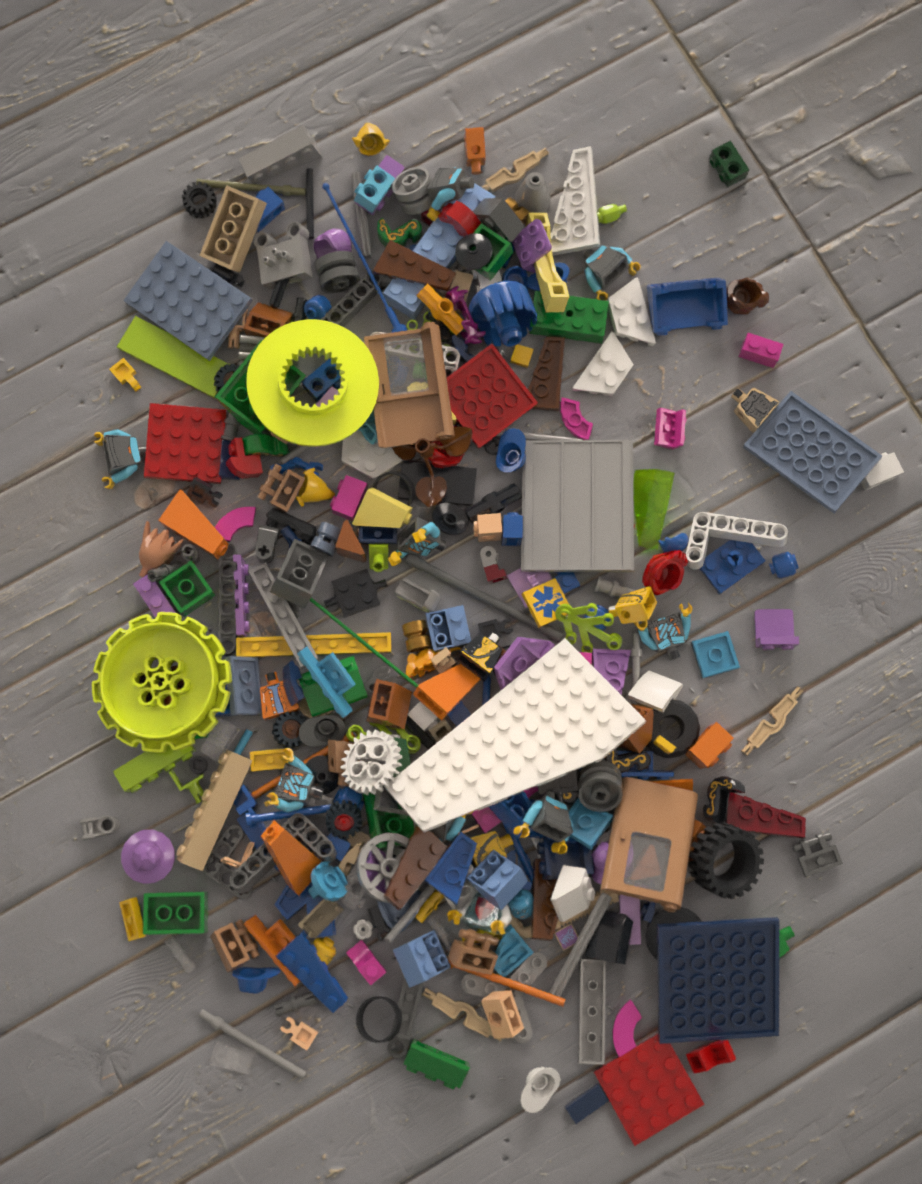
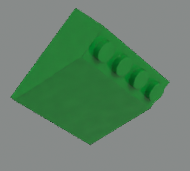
[215,340,306,434]

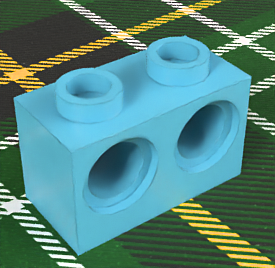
[354,166,395,213]

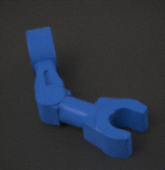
[270,457,323,476]

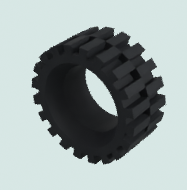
[688,823,764,899]

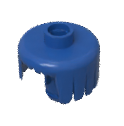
[469,281,537,347]

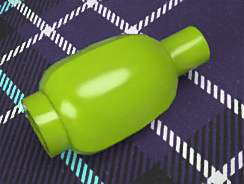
[597,204,627,224]

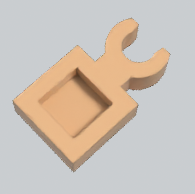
[280,1017,318,1050]

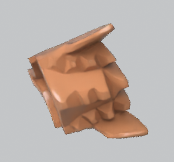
[139,521,184,577]

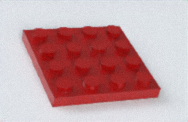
[447,343,538,449]
[144,403,226,484]
[593,1033,705,1146]

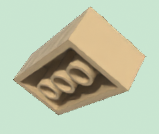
[199,185,267,273]

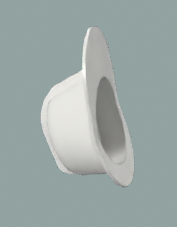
[521,1067,560,1113]

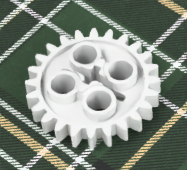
[341,730,402,795]

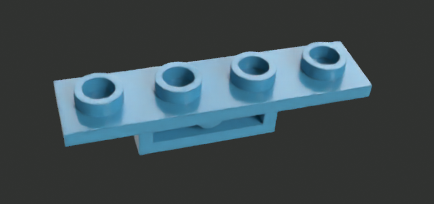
[297,647,356,718]

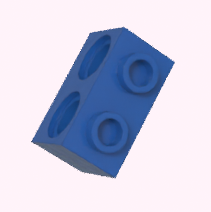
[302,359,341,403]
[502,512,523,546]

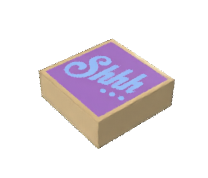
[554,923,578,951]

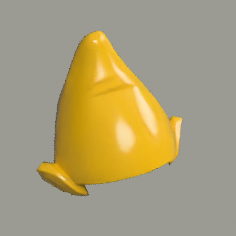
[352,122,390,156]
[296,468,335,507]

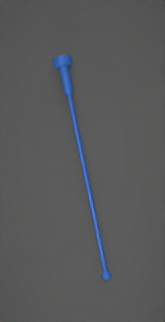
[322,183,408,333]

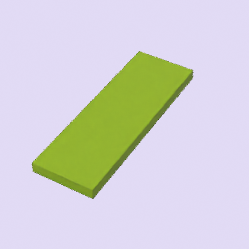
[117,316,230,399]

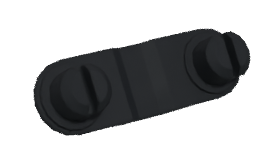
[265,508,316,544]

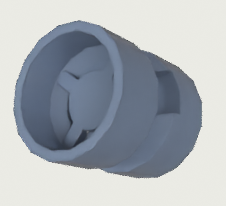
[310,522,341,557]

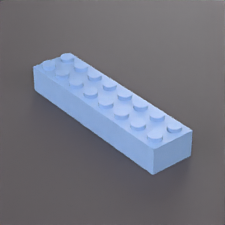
[383,183,496,320]

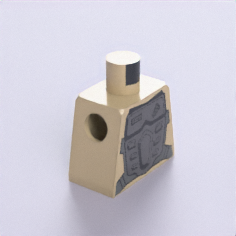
[731,388,779,433]

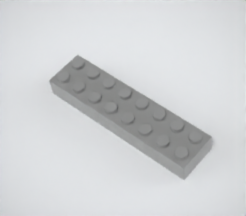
[578,958,606,1065]

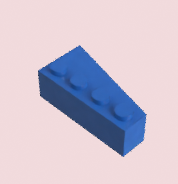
[488,791,533,839]

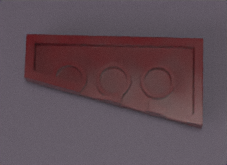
[725,793,806,839]

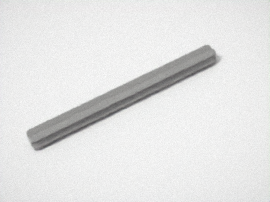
[549,893,612,997]

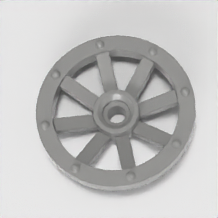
[357,833,419,903]

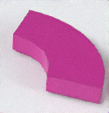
[560,397,593,440]
[215,507,256,542]
[612,999,642,1057]

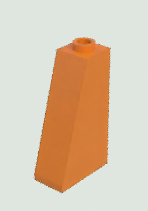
[158,489,229,560]
[413,664,482,721]
[261,820,322,895]

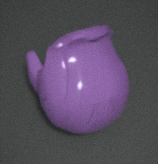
[313,229,352,259]

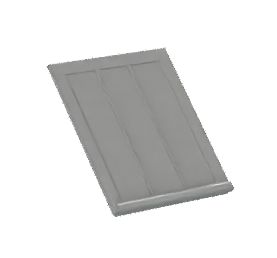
[521,440,634,572]

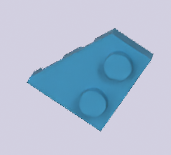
[494,924,534,977]

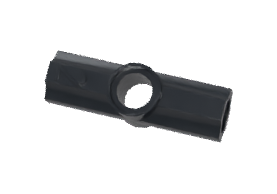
[464,483,522,524]

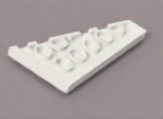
[550,146,600,256]

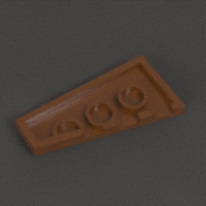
[373,240,456,291]
[528,337,565,411]
[383,824,448,910]
[531,859,558,941]

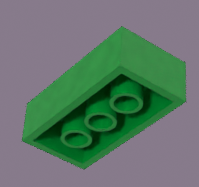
[529,291,609,344]

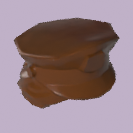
[726,277,769,315]

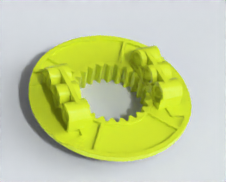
[247,319,379,447]

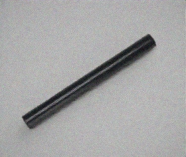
[306,168,314,239]

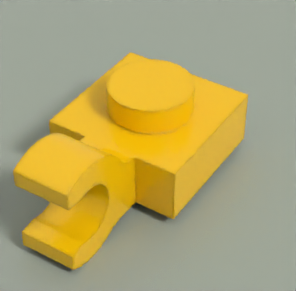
[109,357,141,392]

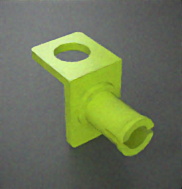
[369,544,389,572]
[169,769,204,804]

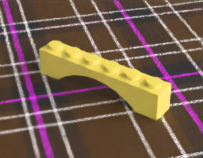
[525,213,569,312]

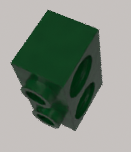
[709,140,749,188]

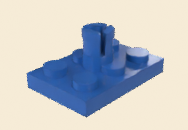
[700,531,766,595]

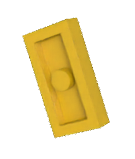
[250,748,289,772]
[119,897,146,942]

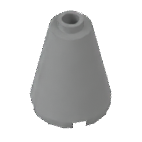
[514,172,551,213]

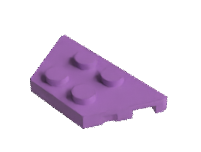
[494,637,555,690]

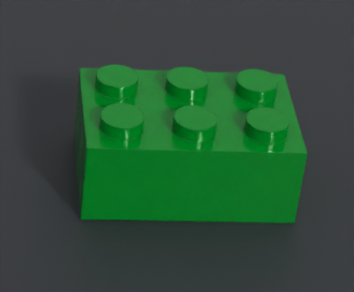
[143,892,208,935]

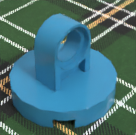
[308,861,347,901]

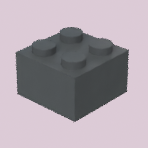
[473,198,525,242]

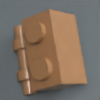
[257,464,305,513]
[210,919,260,973]
[448,929,498,975]

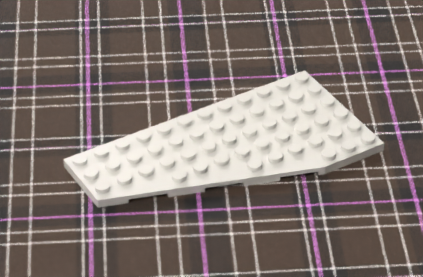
[385,639,646,832]

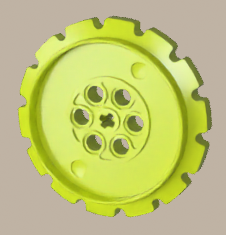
[92,612,232,753]

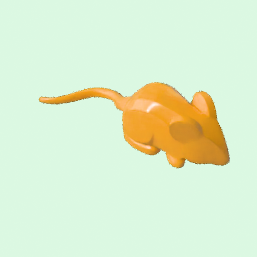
[406,647,462,678]

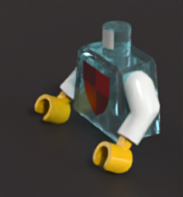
[447,892,512,936]

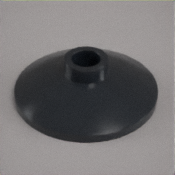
[455,233,493,270]
[432,503,469,535]
[305,755,339,795]

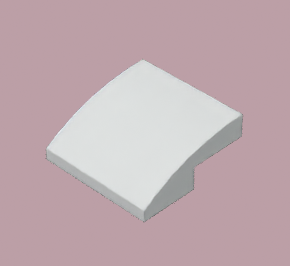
[628,671,683,713]

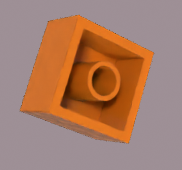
[685,721,734,769]

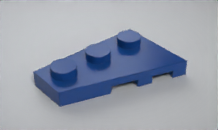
[425,832,477,905]
[274,882,313,920]

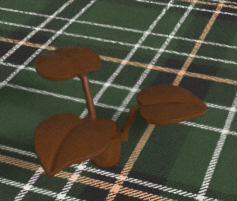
[392,427,473,507]

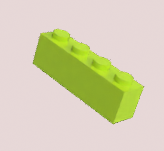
[113,745,196,793]

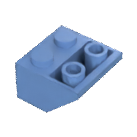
[425,605,471,651]
[467,849,528,910]
[393,930,451,988]

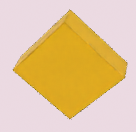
[510,344,534,368]
[653,735,676,754]

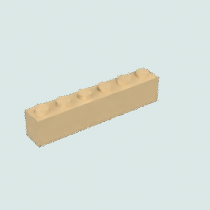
[176,749,252,871]

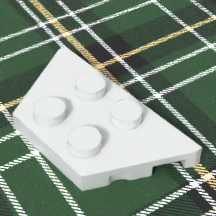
[606,277,656,346]
[572,332,633,396]
[341,430,406,481]

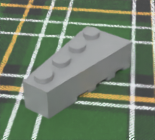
[239,125,322,184]

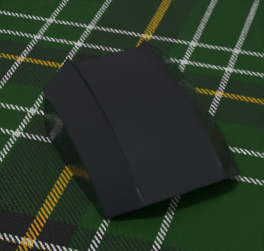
[585,910,633,965]

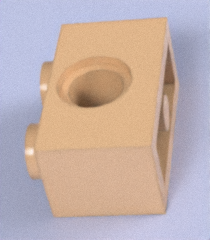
[473,513,502,542]
[481,990,524,1039]

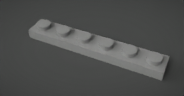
[248,563,319,670]

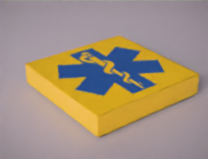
[521,578,569,628]

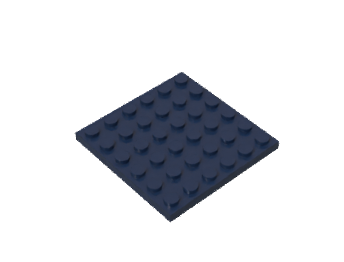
[657,917,780,1044]

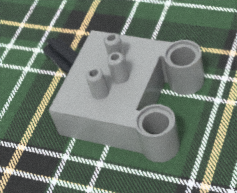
[253,222,313,308]

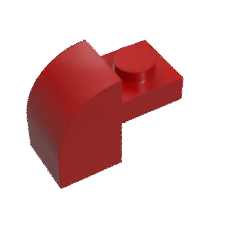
[438,201,481,236]
[226,437,263,479]
[686,1040,736,1074]

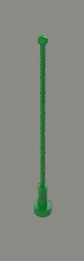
[309,597,419,688]

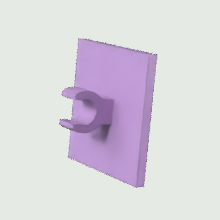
[507,568,552,608]

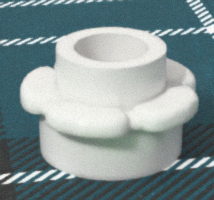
[353,919,373,940]

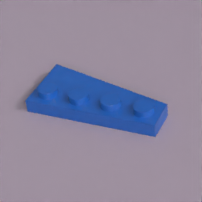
[276,930,348,1013]

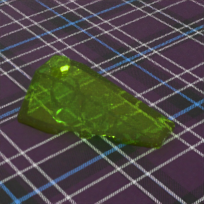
[633,469,675,550]

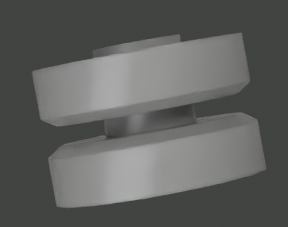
[392,167,432,215]

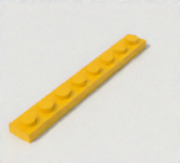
[236,632,392,657]

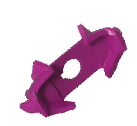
[446,286,486,344]

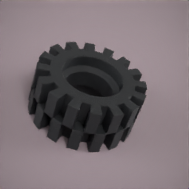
[182,181,217,218]

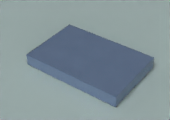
[225,656,262,716]

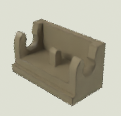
[298,899,344,938]

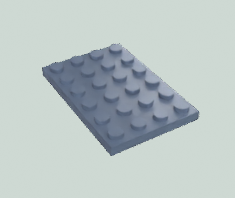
[123,241,253,361]
[743,391,882,514]

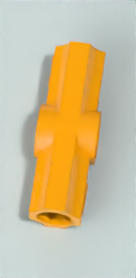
[416,284,464,335]

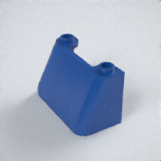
[647,278,728,336]

